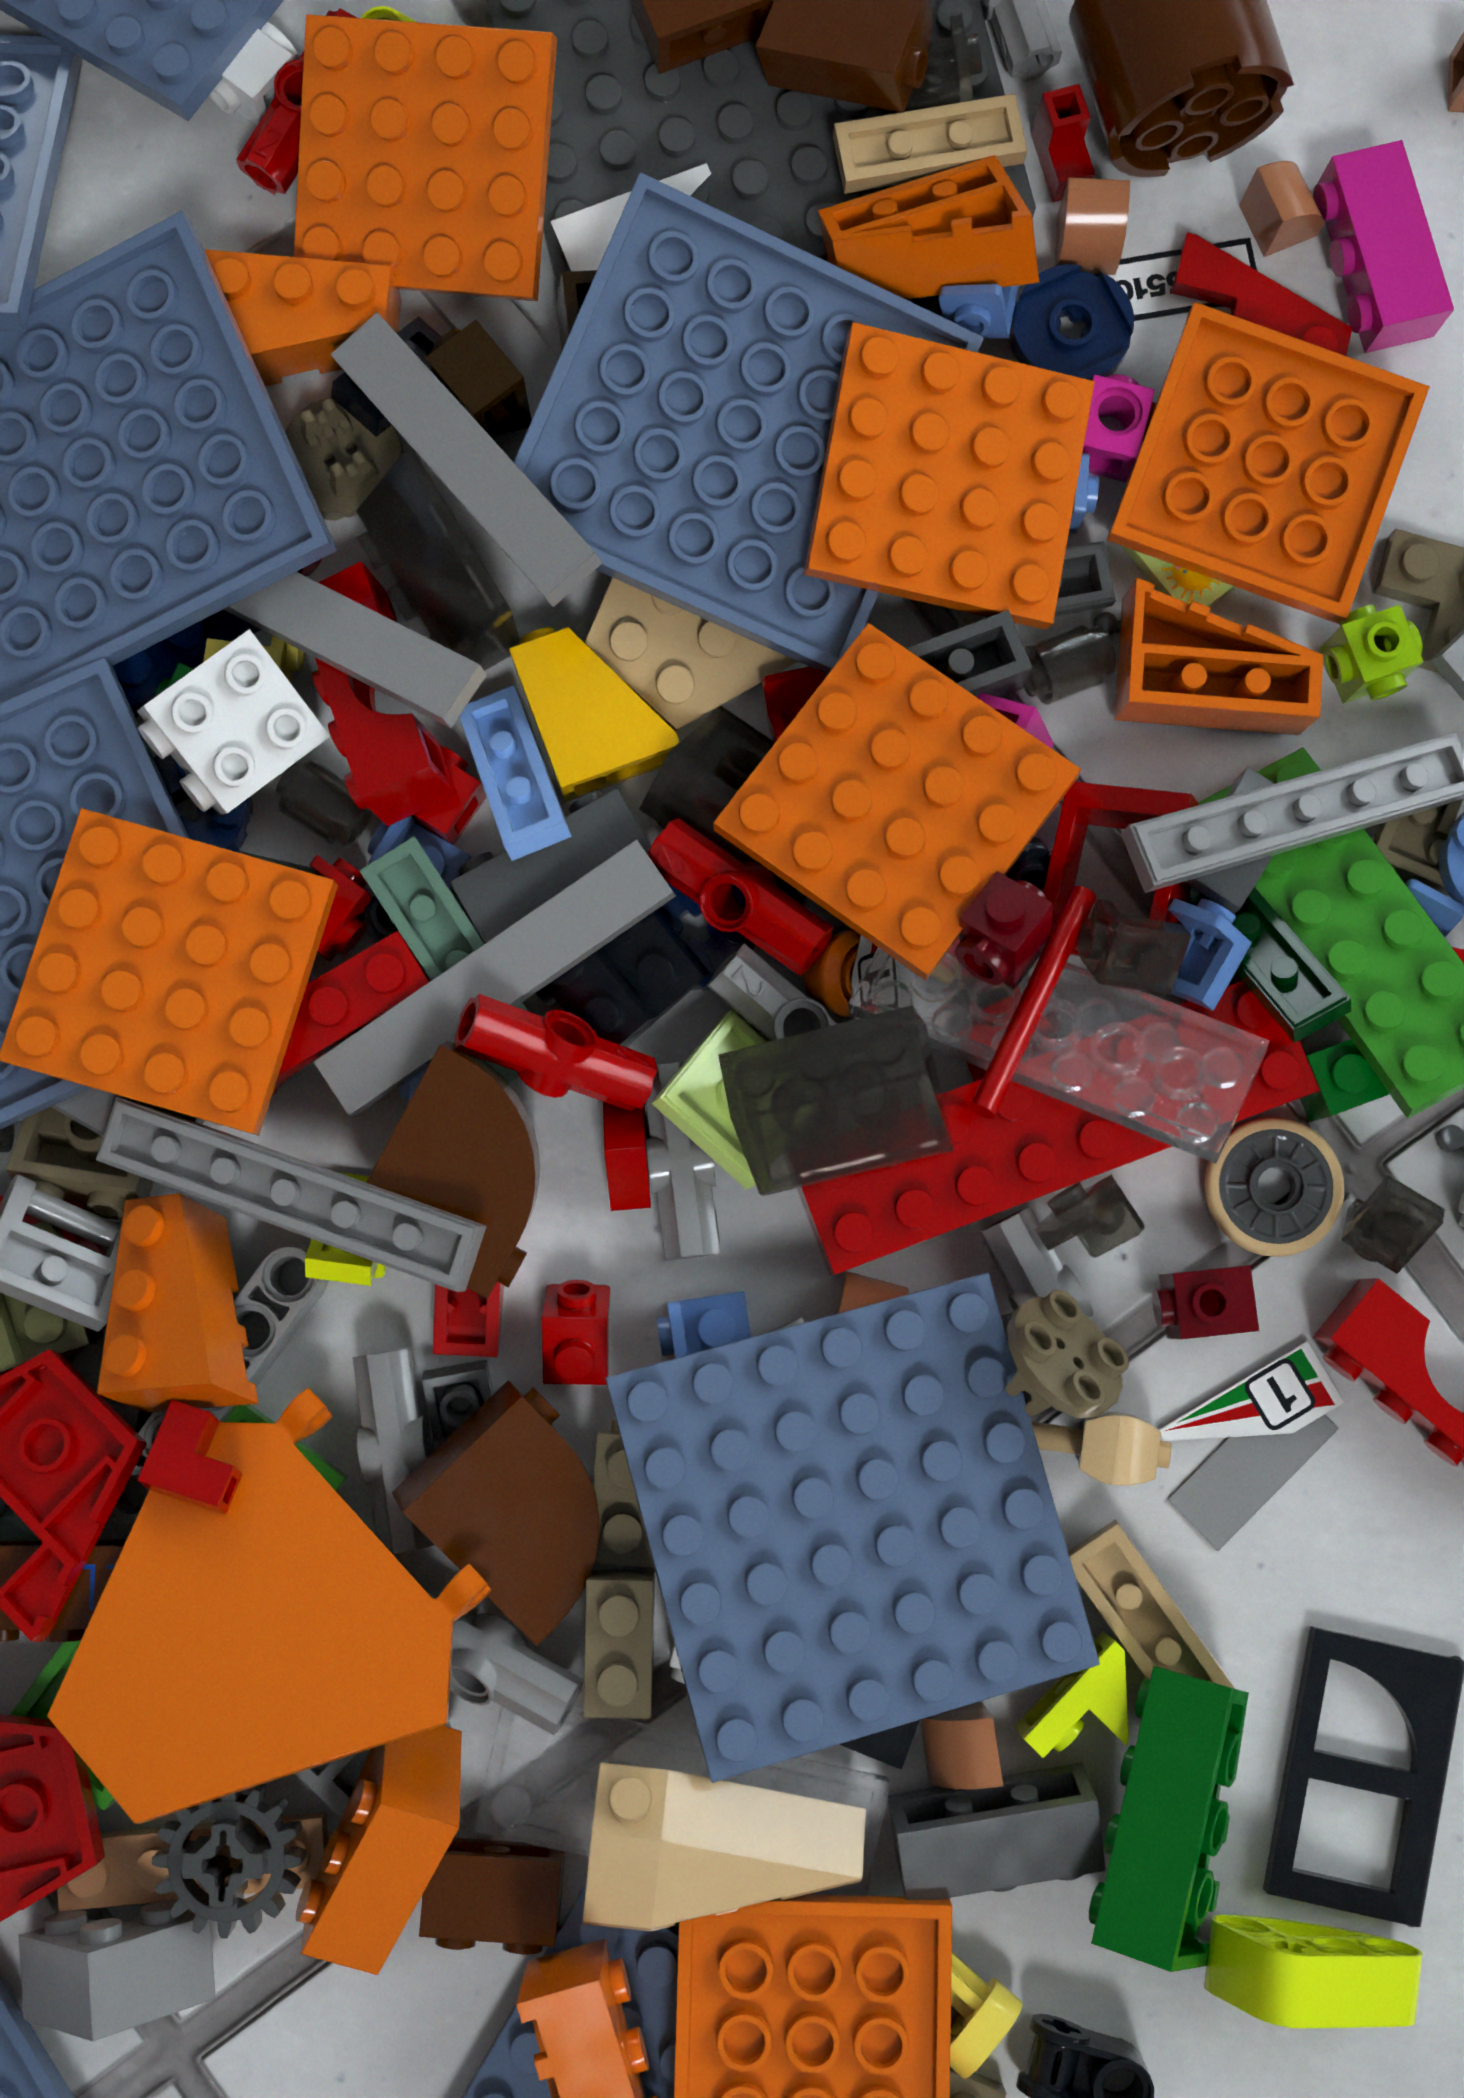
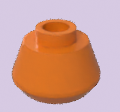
[802,930,861,1017]

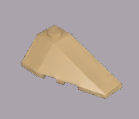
[583,1762,866,1931]

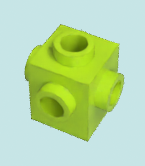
[1320,604,1424,704]

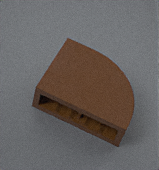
[755,0,932,113]
[366,1041,540,1299]
[392,1380,599,1646]

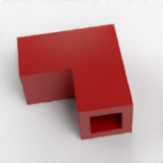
[1031,84,1095,202]
[603,1102,651,1211]
[137,1399,243,1515]

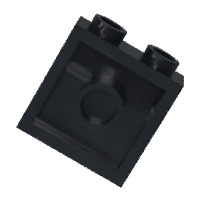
[535,909,711,1047]

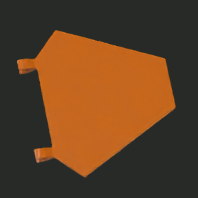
[47,1387,492,1824]

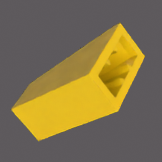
[509,627,681,803]

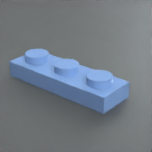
[459,685,572,861]

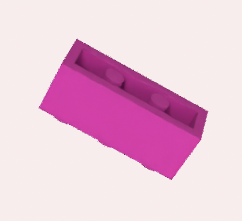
[1313,140,1454,353]

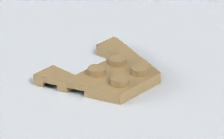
[584,577,798,731]

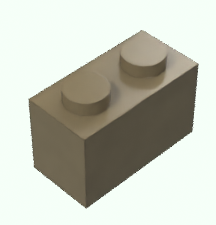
[583,1570,655,1719]

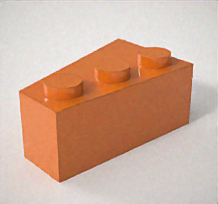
[818,155,1039,299]
[205,249,402,387]
[1114,577,1323,735]
[97,1193,259,1413]
[296,1725,462,1975]
[516,1939,658,2098]

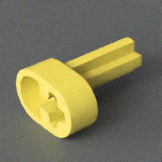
[950,1951,1023,2079]

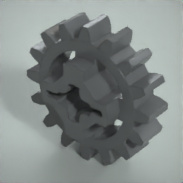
[152,1784,307,1938]

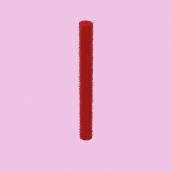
[970,886,1096,1119]

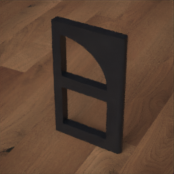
[1263,1626,1464,1928]

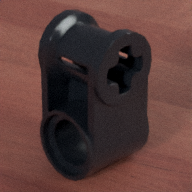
[1016,2014,1154,2098]

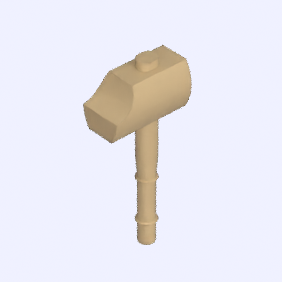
[1031,1412,1172,1486]

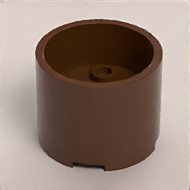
[1069,0,1294,177]

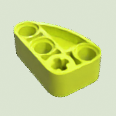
[1204,1914,1423,2029]

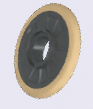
[1204,1117,1344,1257]

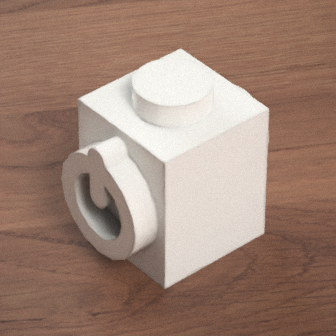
[209,22,299,126]

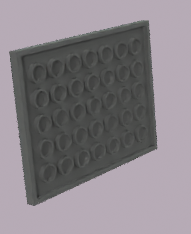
[486,0,1036,290]

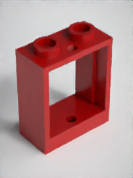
[1043,782,1199,965]

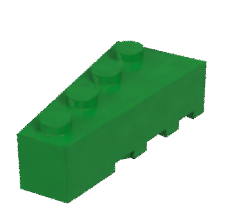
[1089,1666,1249,1972]

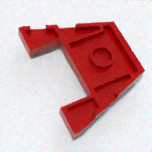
[1144,232,1352,434]
[0,1349,147,1642]
[0,1714,105,1922]

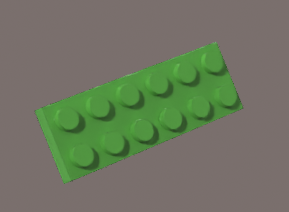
[1198,747,1464,1119]

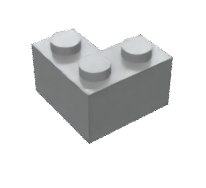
[19,1900,216,2042]

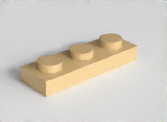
[833,93,1028,194]
[1068,1519,1235,1689]

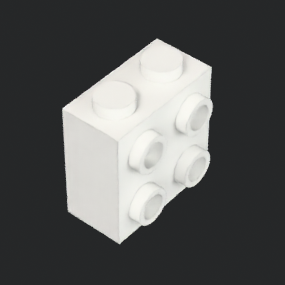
[137,629,330,816]

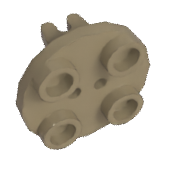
[285,397,404,521]
[1005,1290,1129,1418]

